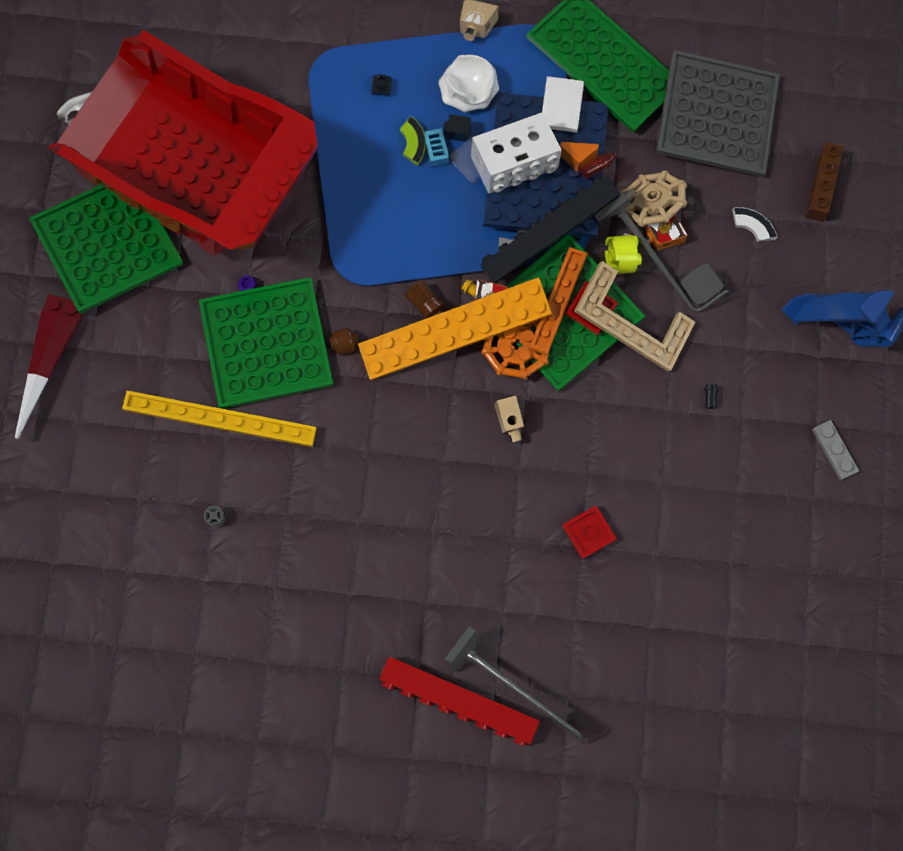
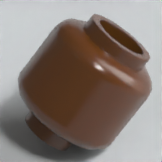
[329,328,358,355]

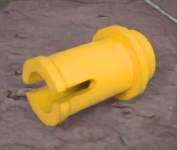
[461,279,476,297]

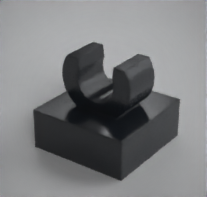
[372,74,392,96]

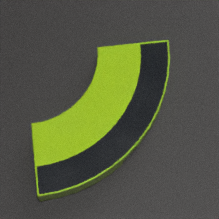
[400,116,426,166]

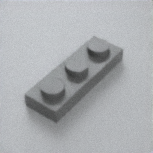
[812,420,859,481]

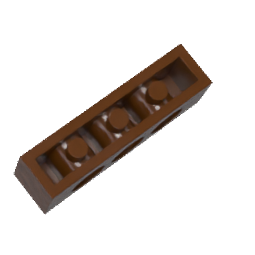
[805,142,844,222]

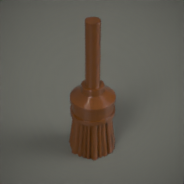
[405,279,444,319]

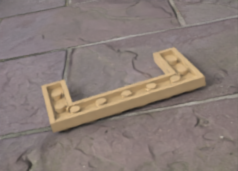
[574,261,695,372]

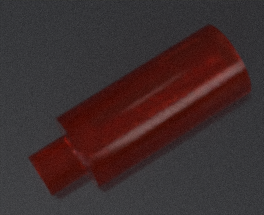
[580,152,617,179]

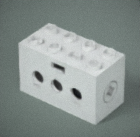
[471,112,561,194]

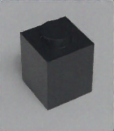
[443,114,471,142]

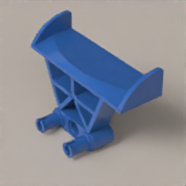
[782,290,903,347]

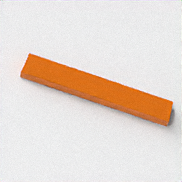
[529,247,588,356]

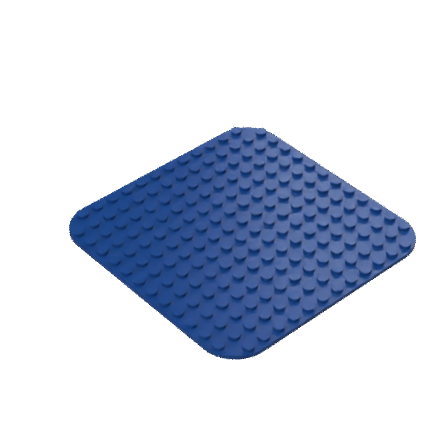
[309,24,590,286]

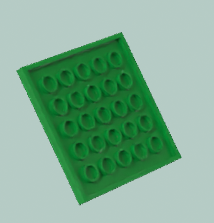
[29,185,183,314]
[506,235,645,392]
[199,277,334,409]

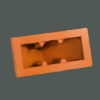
[560,142,599,172]

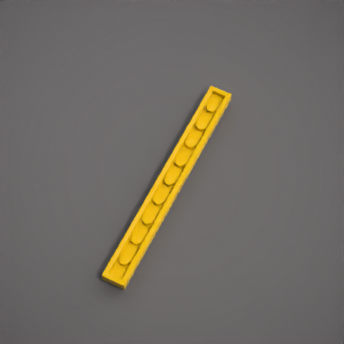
[122,390,317,447]

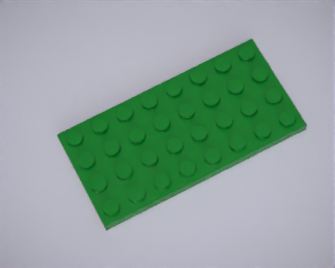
[526,0,669,133]

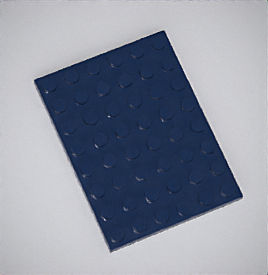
[483,92,608,238]

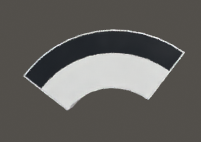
[732,207,777,242]

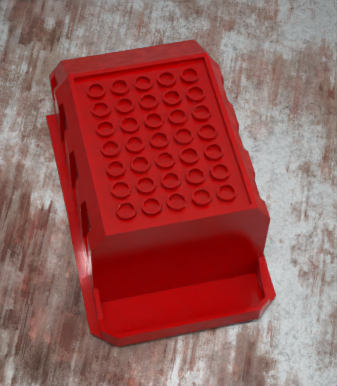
[48,30,317,257]

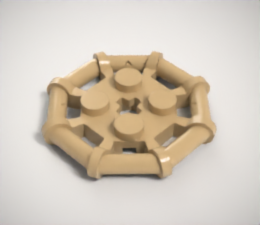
[621,170,687,227]

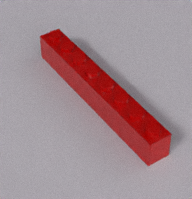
[379,657,540,747]

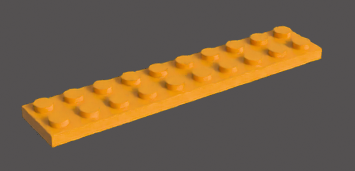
[358,277,552,381]

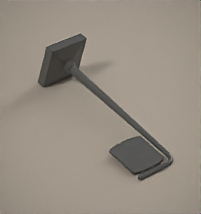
[594,188,728,312]
[445,626,585,744]

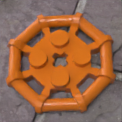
[481,320,549,380]

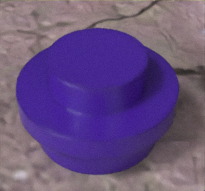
[238,275,257,291]

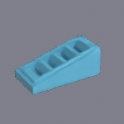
[424,128,449,167]

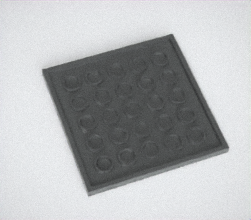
[656,50,780,177]

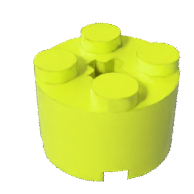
[605,235,642,274]

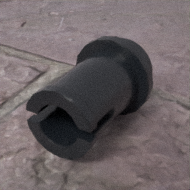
[703,384,719,409]

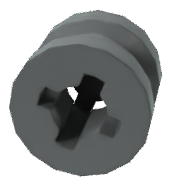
[204,506,225,528]

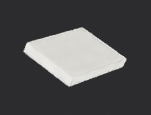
[542,76,584,133]

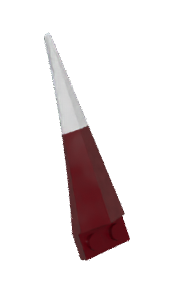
[15,294,84,439]

